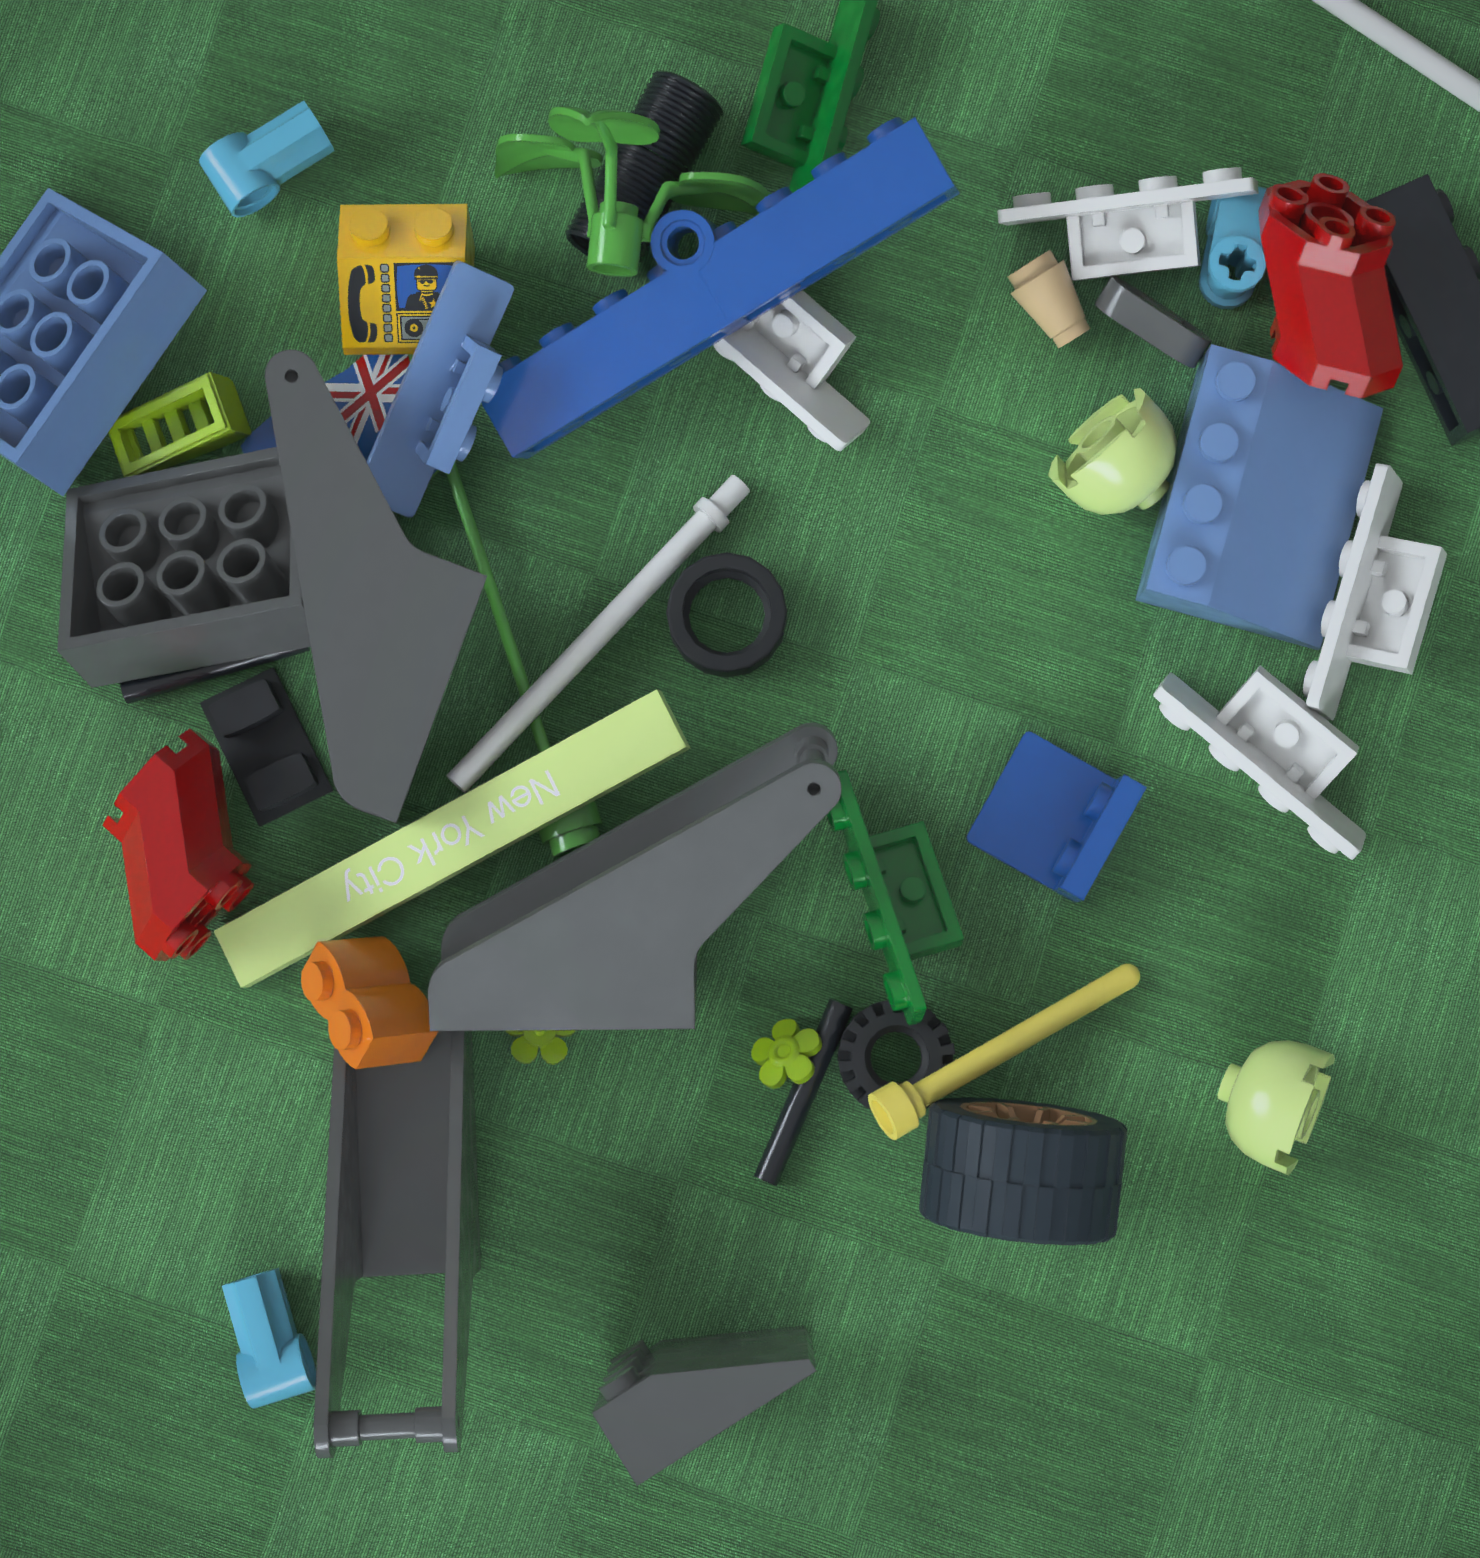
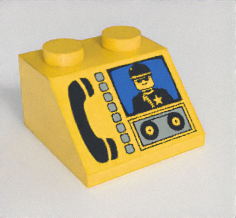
[337,204,475,355]

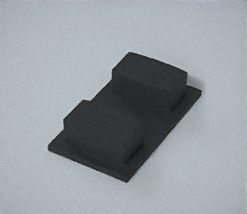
[200,667,334,827]

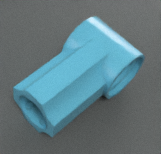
[199,100,335,217]
[222,1268,316,1409]

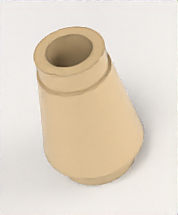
[1007,250,1091,349]

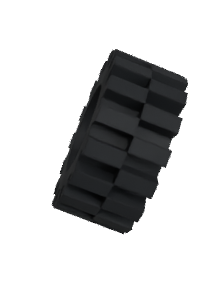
[837,1000,955,1109]

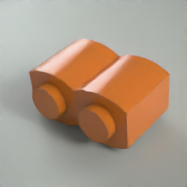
[301,936,438,1069]

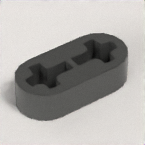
[1095,276,1212,368]

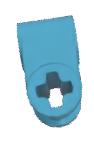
[1199,187,1267,309]

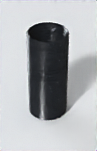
[565,70,723,262]

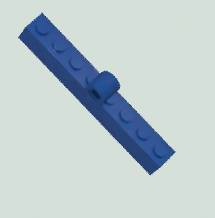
[481,117,960,459]

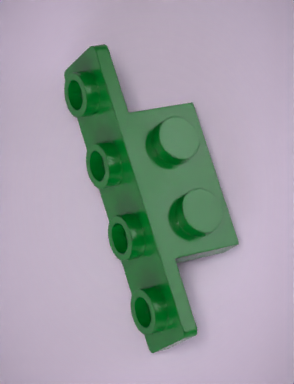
[741,0,880,193]
[826,769,964,1026]

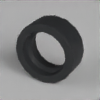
[666,552,787,678]

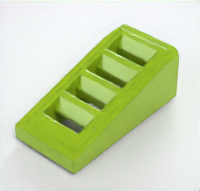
[108,372,251,477]

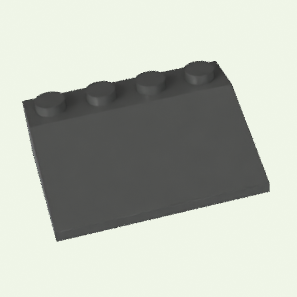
[57,447,311,688]
[592,1325,817,1486]

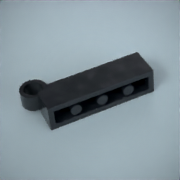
[1365,174,1480,446]

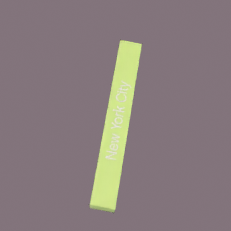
[214,689,691,988]

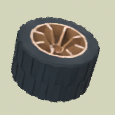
[919,1097,1127,1245]

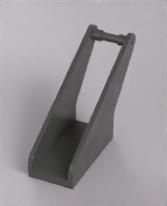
[265,349,487,823]
[428,723,841,1031]
[314,1031,481,1459]

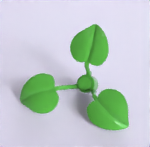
[494,106,770,277]

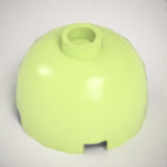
[1048,388,1177,515]
[1217,1040,1335,1176]

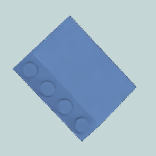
[0,188,207,496]
[1135,344,1383,650]

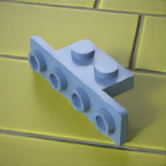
[367,260,514,517]

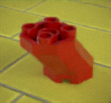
[1258,173,1403,399]
[102,728,255,961]

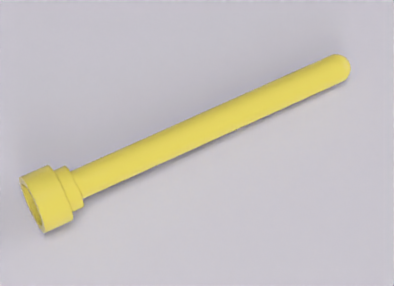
[868,963,1140,1140]

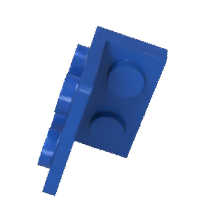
[966,732,1147,903]

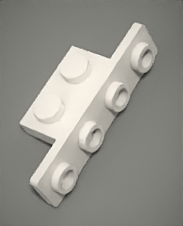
[997,167,1259,281]
[713,290,870,451]
[1303,463,1447,720]
[1153,665,1366,860]

